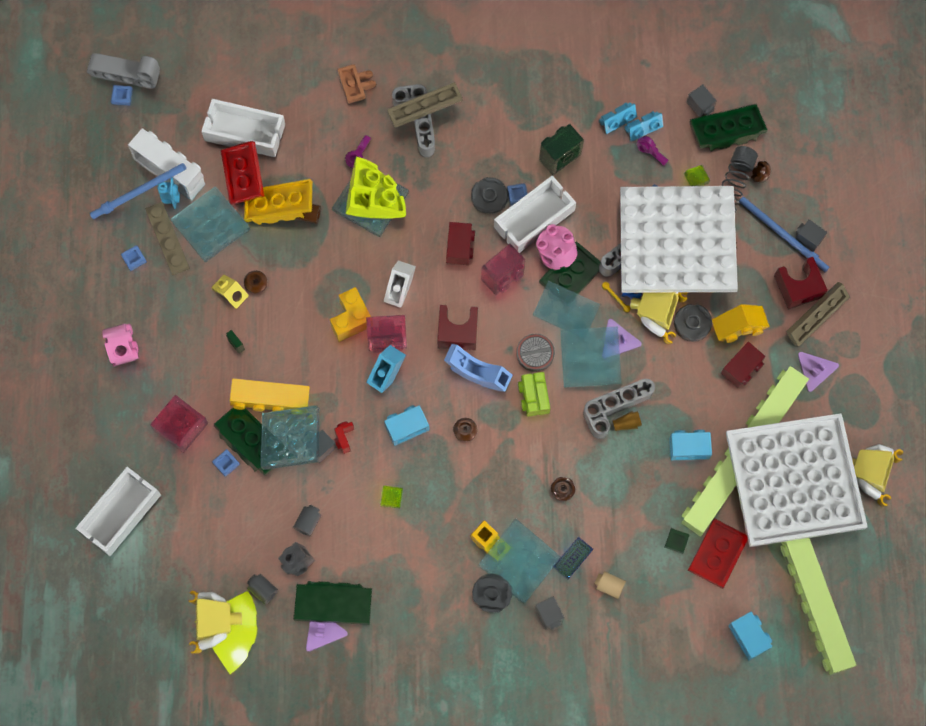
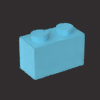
[366,345,406,393]
[384,405,429,446]
[669,430,712,460]
[728,611,772,661]

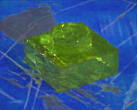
[684,165,710,186]
[381,485,403,509]

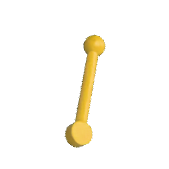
[602,282,631,312]

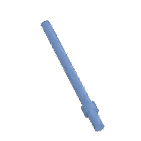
[90,163,186,219]
[739,196,830,272]

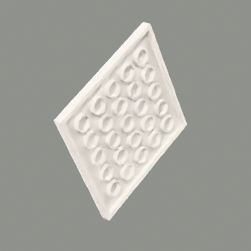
[620,186,738,293]
[726,413,867,547]

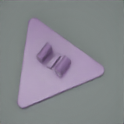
[602,319,642,359]
[798,352,839,392]
[306,621,347,652]

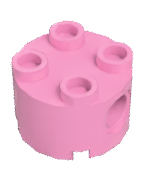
[536,224,577,270]
[102,323,139,367]

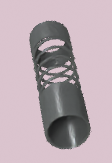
[722,146,758,213]

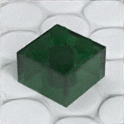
[539,124,584,175]

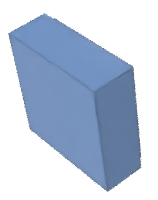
[111,85,132,106]
[507,183,527,206]
[121,245,147,271]
[212,449,240,477]

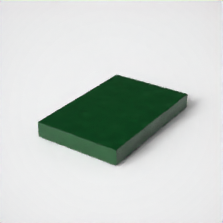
[539,241,601,306]

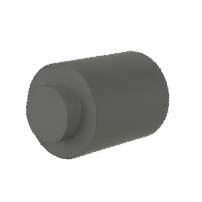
[293,505,321,537]
[247,574,278,605]

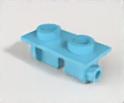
[599,102,637,134]
[624,111,663,142]
[157,177,180,209]

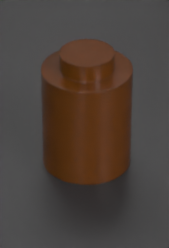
[295,204,321,224]

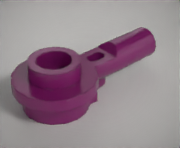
[345,135,371,168]
[637,136,669,165]

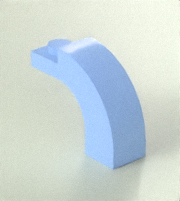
[444,344,513,392]

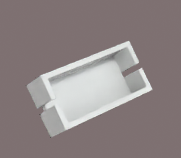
[201,99,285,157]
[128,128,205,201]
[494,176,576,255]
[75,467,161,556]

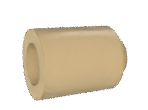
[594,571,626,599]

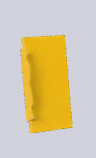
[244,179,313,225]

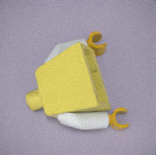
[630,292,688,344]
[852,444,903,507]
[188,590,242,654]

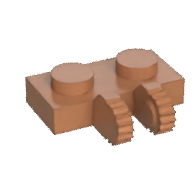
[337,64,376,104]

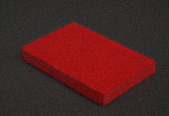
[221,141,264,205]
[687,518,748,589]

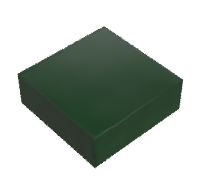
[226,330,245,353]
[664,528,690,554]

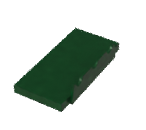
[690,104,767,152]
[214,408,291,476]
[294,581,372,625]

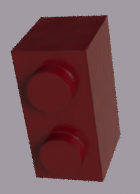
[446,222,475,265]
[721,341,766,388]

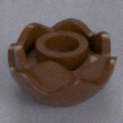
[751,161,771,183]
[244,270,267,294]
[453,418,478,441]
[551,477,576,501]

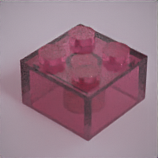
[481,243,526,295]
[366,315,407,353]
[150,395,208,453]

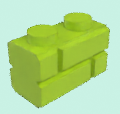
[518,372,550,417]

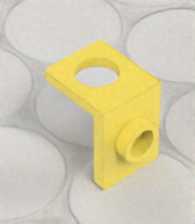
[211,275,249,309]

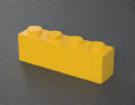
[230,378,310,415]

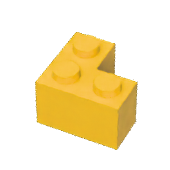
[330,287,373,342]
[711,304,770,343]

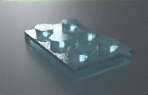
[533,281,601,339]

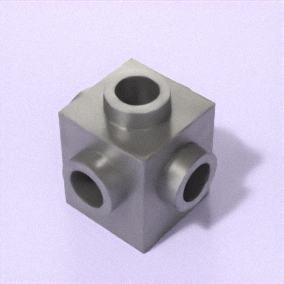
[278,542,315,576]

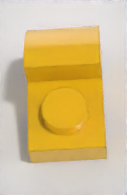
[470,520,511,562]

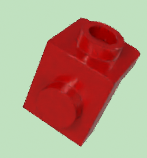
[334,421,354,454]

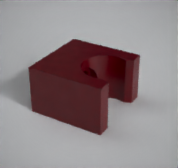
[774,257,828,309]
[438,305,478,350]

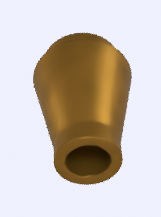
[612,410,642,431]

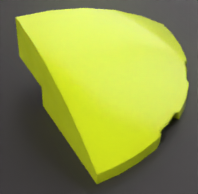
[345,156,406,219]
[195,591,258,674]

